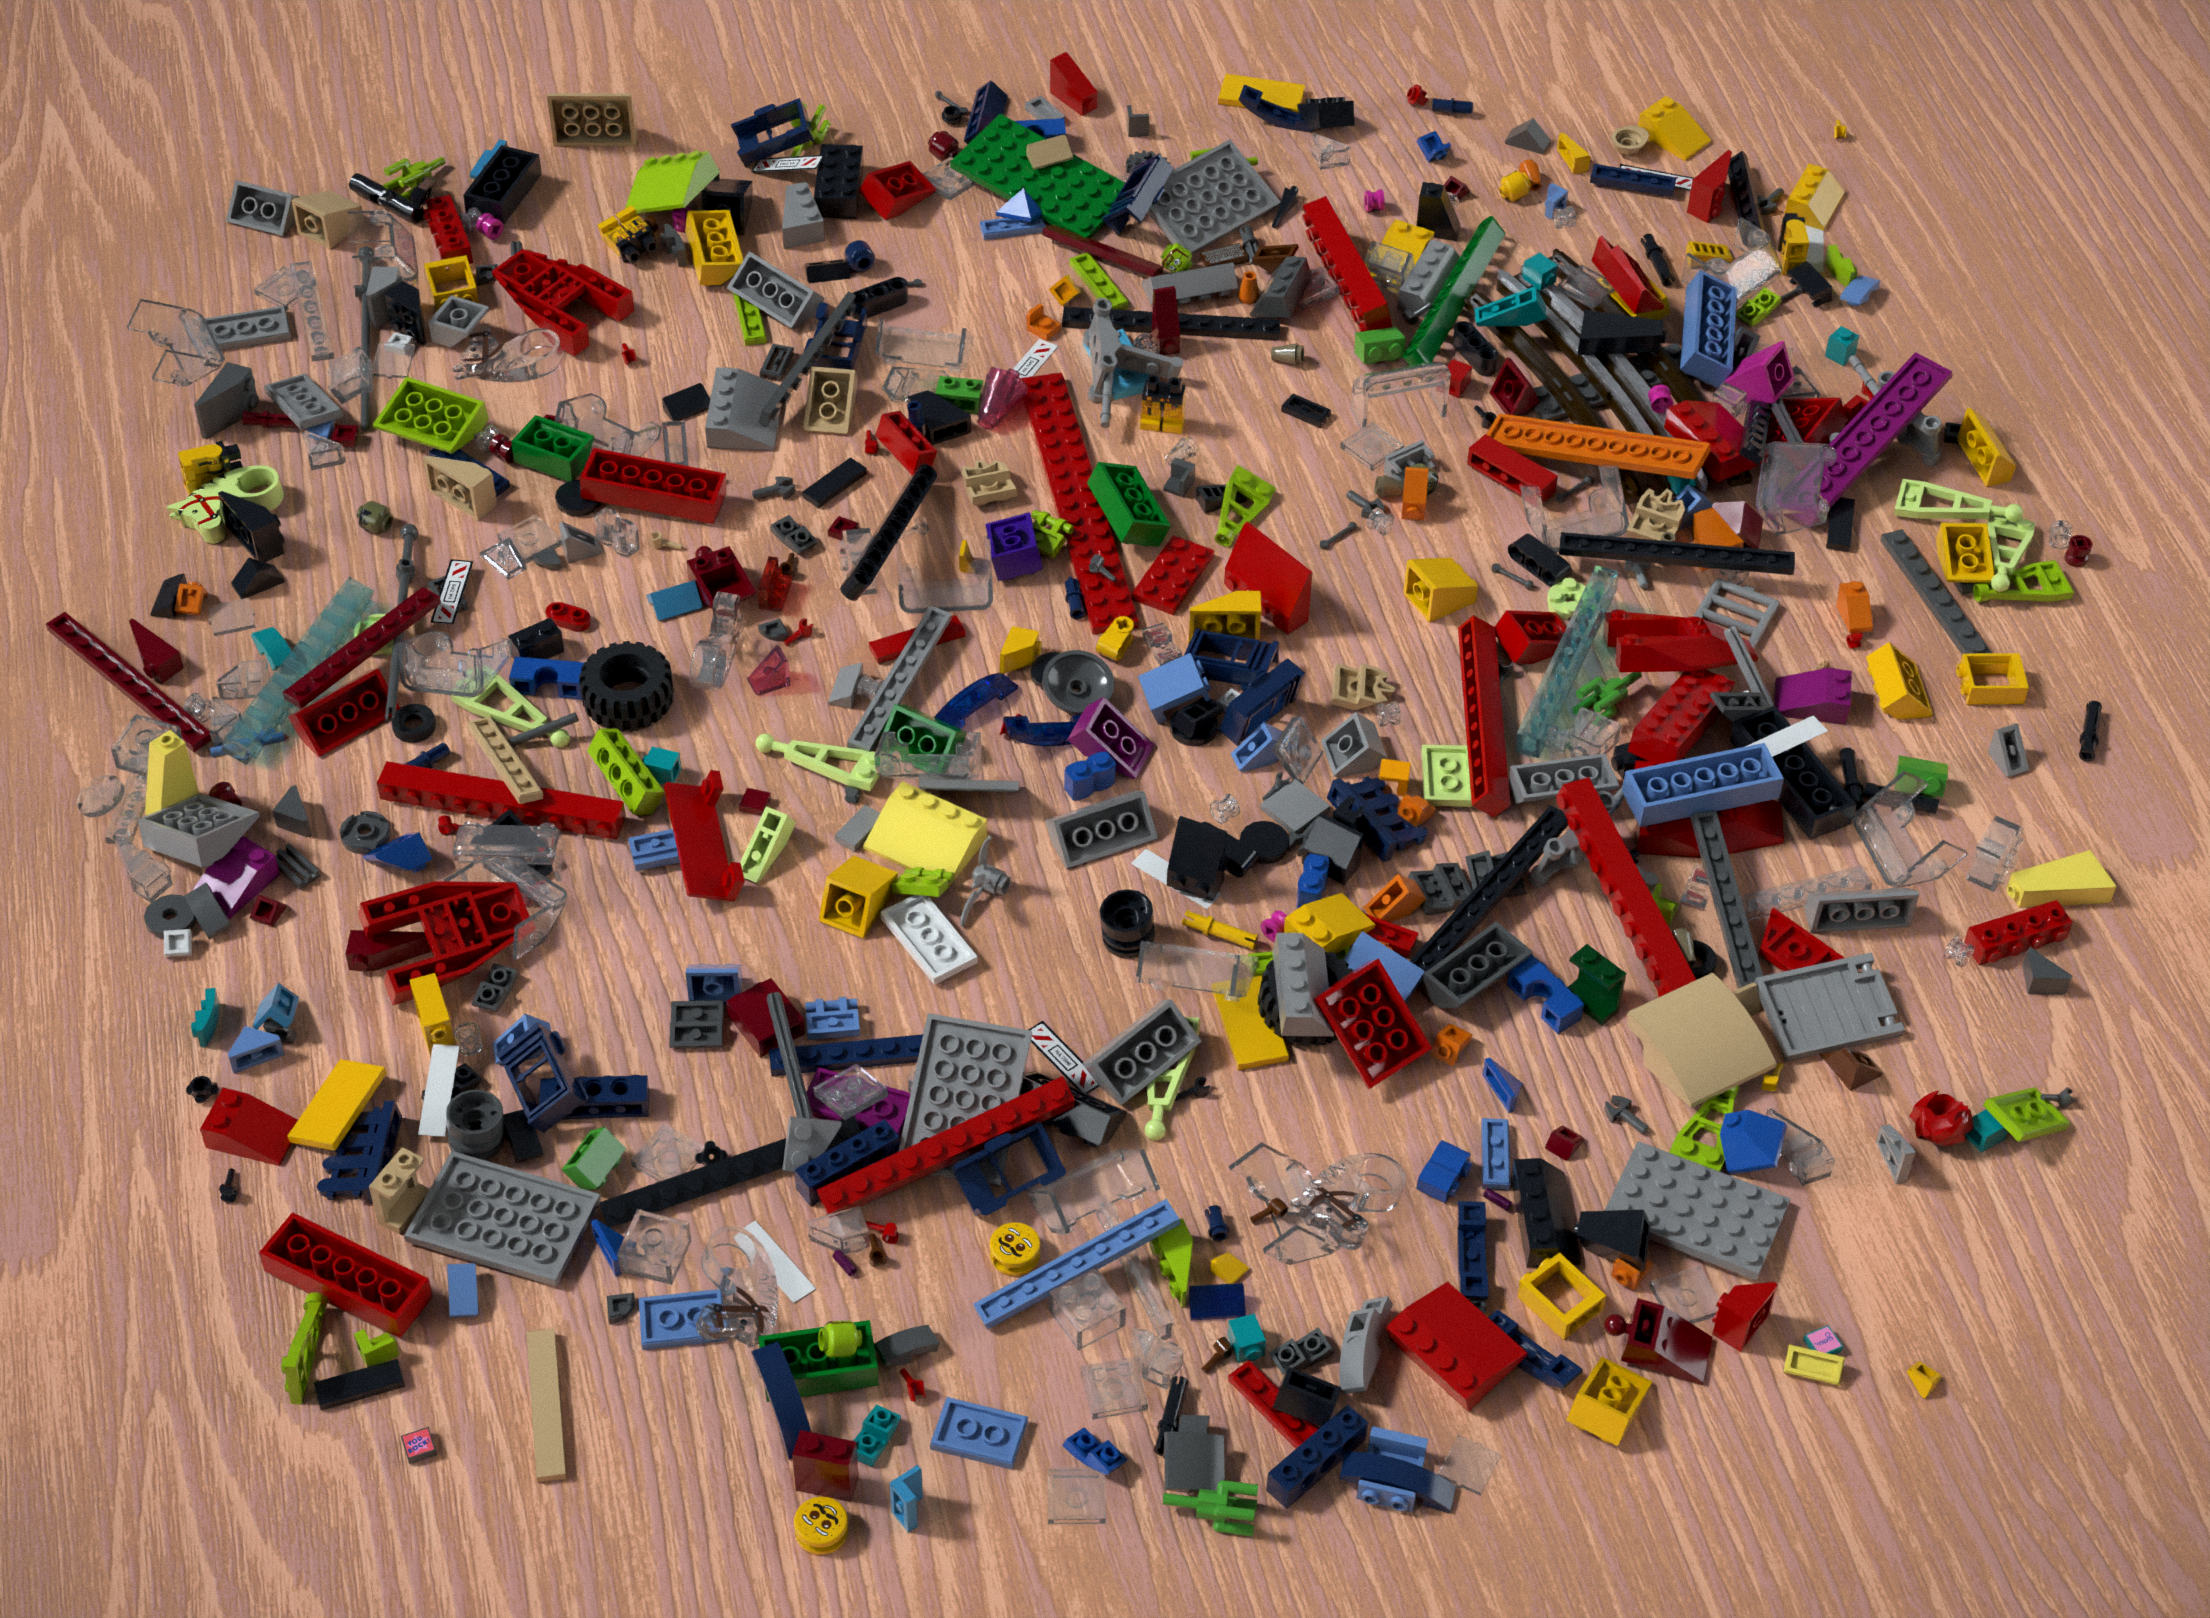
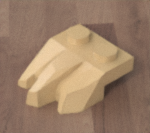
[962,460,1017,506]
[1626,488,1685,540]
[1331,663,1396,710]

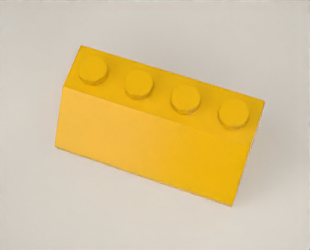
[685,210,743,286]

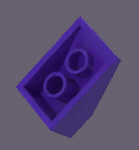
[985,512,1043,581]

